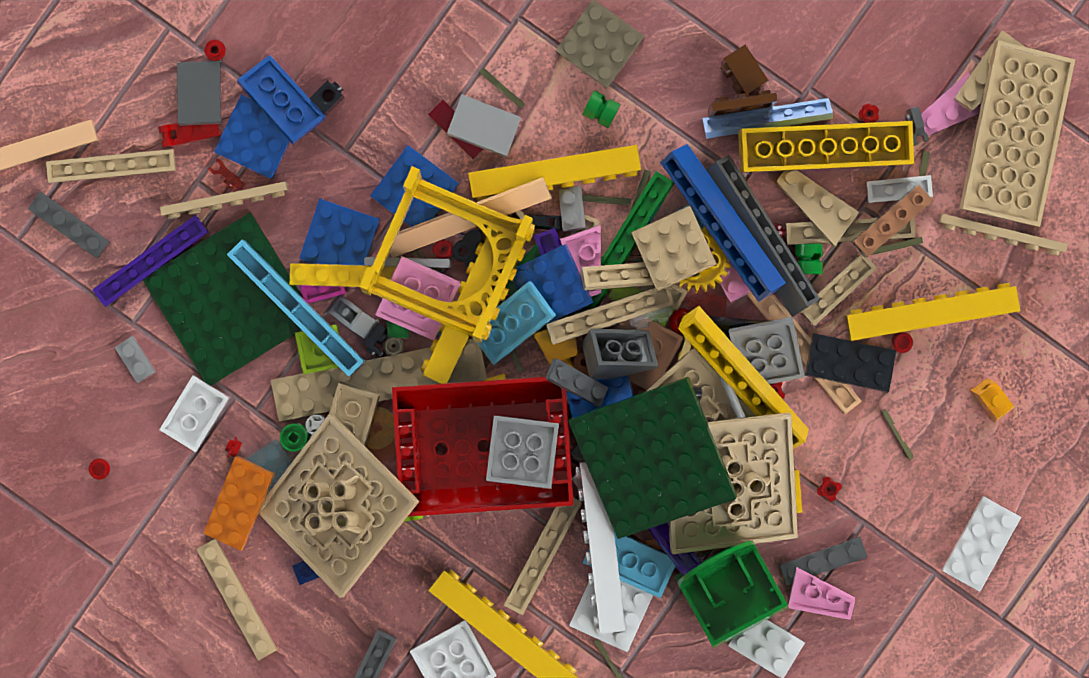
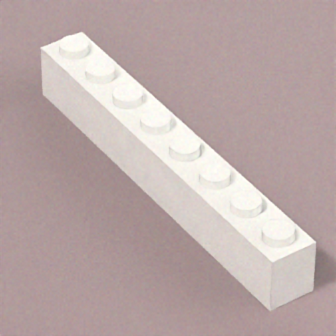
[576,461,626,634]

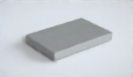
[446,94,521,157]

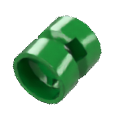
[582,90,621,128]
[795,244,823,274]
[280,423,310,452]

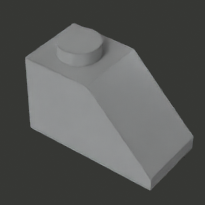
[329,295,379,340]

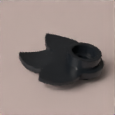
[452,230,485,269]

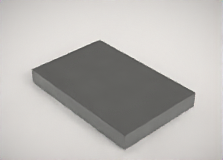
[177,61,221,126]

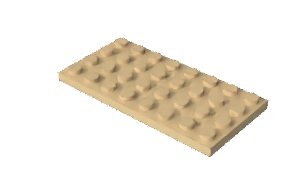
[959,40,1075,227]

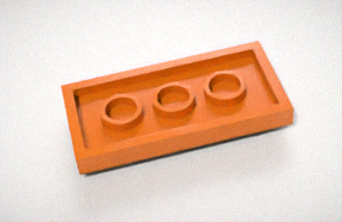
[203,456,275,551]

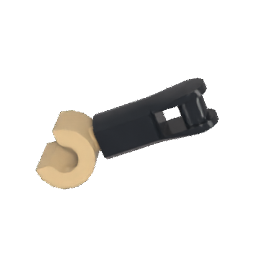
[515,210,563,231]

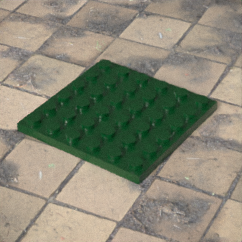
[143,212,303,386]
[569,377,738,539]

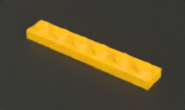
[290,263,396,287]

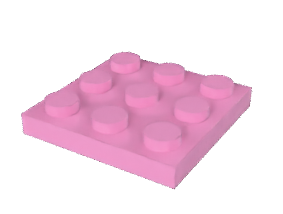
[375,256,460,340]

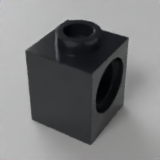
[310,80,344,115]

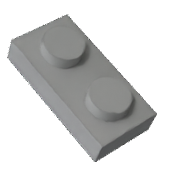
[559,186,586,233]
[114,336,156,383]

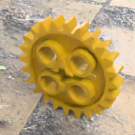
[678,226,731,293]

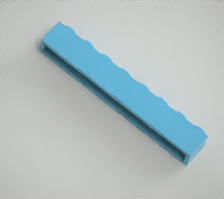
[227,240,366,377]

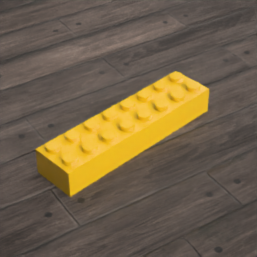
[738,121,914,173]

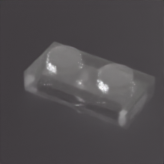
[629,306,673,330]

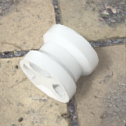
[306,414,326,435]

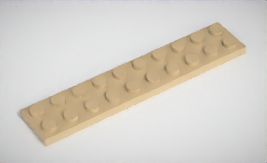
[271,339,487,422]

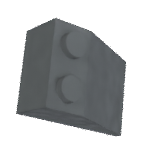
[582,329,658,379]

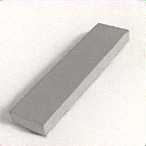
[364,257,452,268]

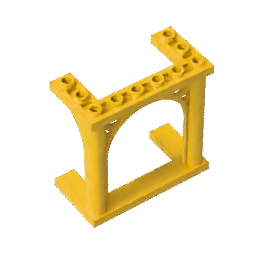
[359,166,535,343]

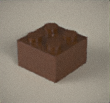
[720,44,769,95]

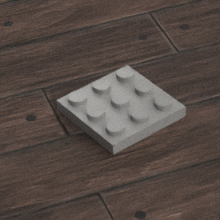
[729,317,805,384]
[486,416,559,489]

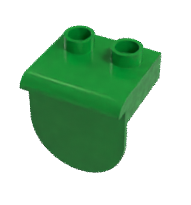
[674,541,789,648]

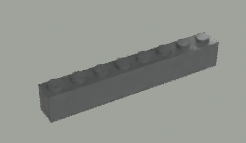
[706,155,820,317]

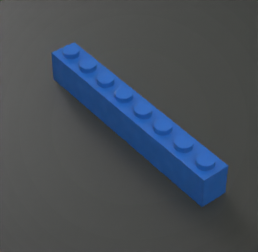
[660,144,786,302]

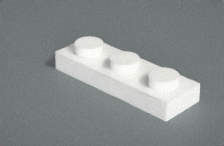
[866,175,933,203]

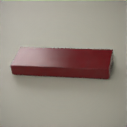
[428,100,484,160]

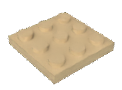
[631,206,716,291]

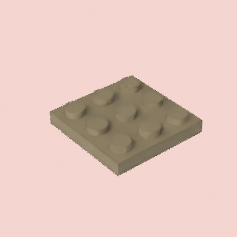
[556,0,645,88]

